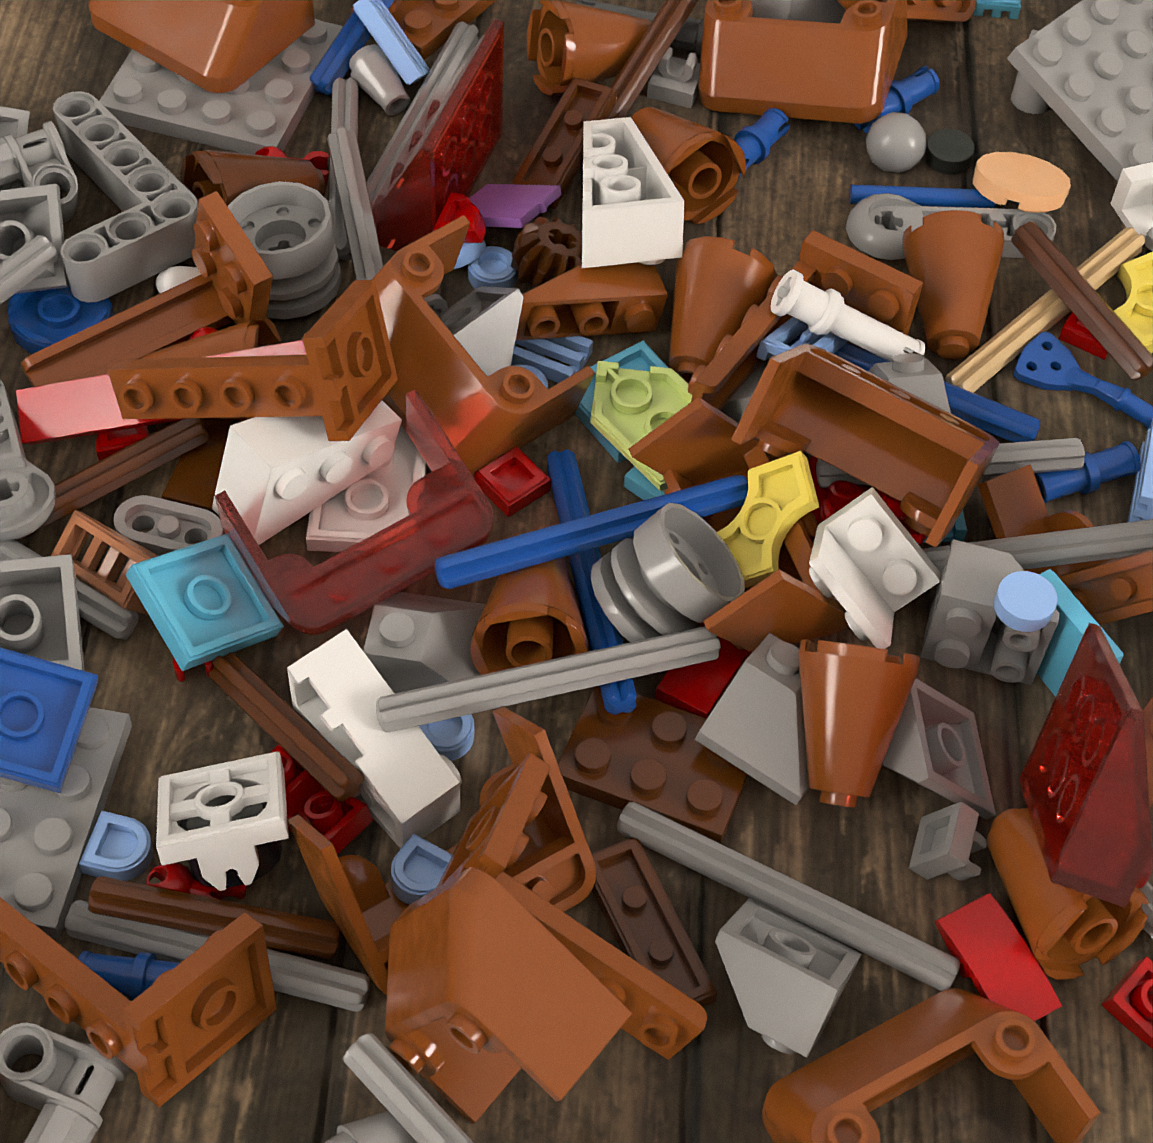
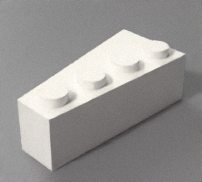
[582,117,684,268]

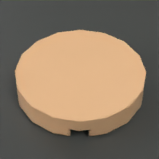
[973,152,1071,212]

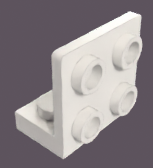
[809,487,941,649]

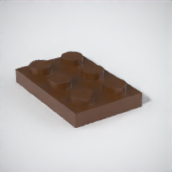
[558,686,749,844]

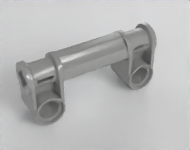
[0,121,78,223]
[0,1022,129,1143]

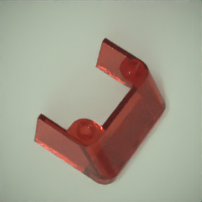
[215,389,494,635]

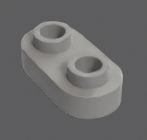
[113,495,224,556]

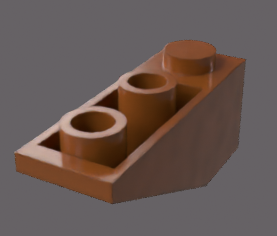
[516,262,668,340]

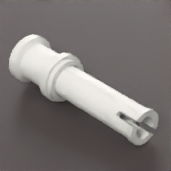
[770,269,925,362]

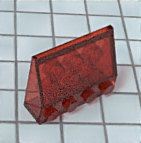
[372,19,504,251]
[1019,623,1153,908]

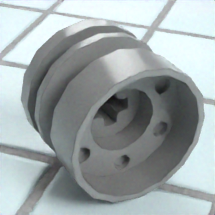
[227,181,342,320]
[590,503,745,642]

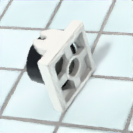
[156,752,289,891]

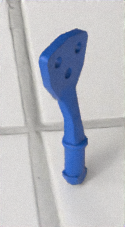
[1013,332,1153,430]

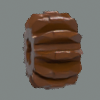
[511,217,582,289]

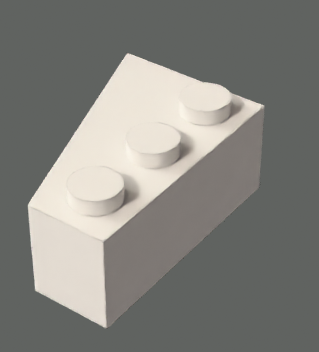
[212,400,402,550]
[287,629,462,849]

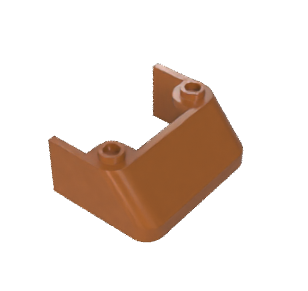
[89,0,315,93]
[698,0,907,123]
[371,215,595,481]
[731,344,1000,547]
[629,397,849,652]
[977,464,1153,625]
[287,706,596,995]
[385,868,632,1124]
[762,988,1101,1143]

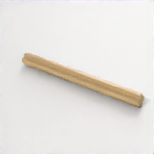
[946,227,1145,392]

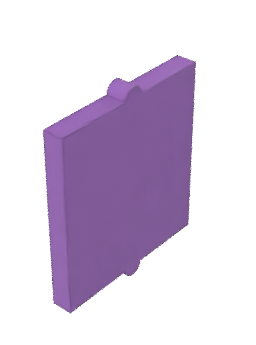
[469,184,562,228]

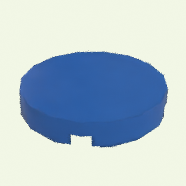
[7,285,113,354]

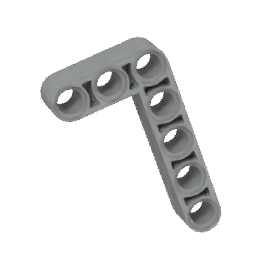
[53,91,198,302]

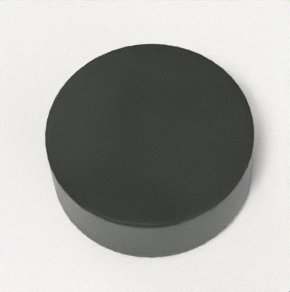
[924,129,975,174]

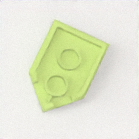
[590,361,692,491]

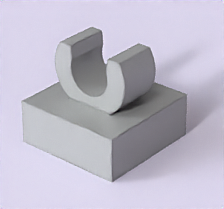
[647,47,700,109]
[909,801,987,881]

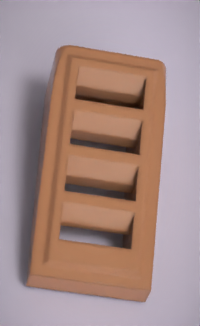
[51,510,158,615]

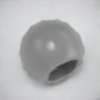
[866,112,926,173]

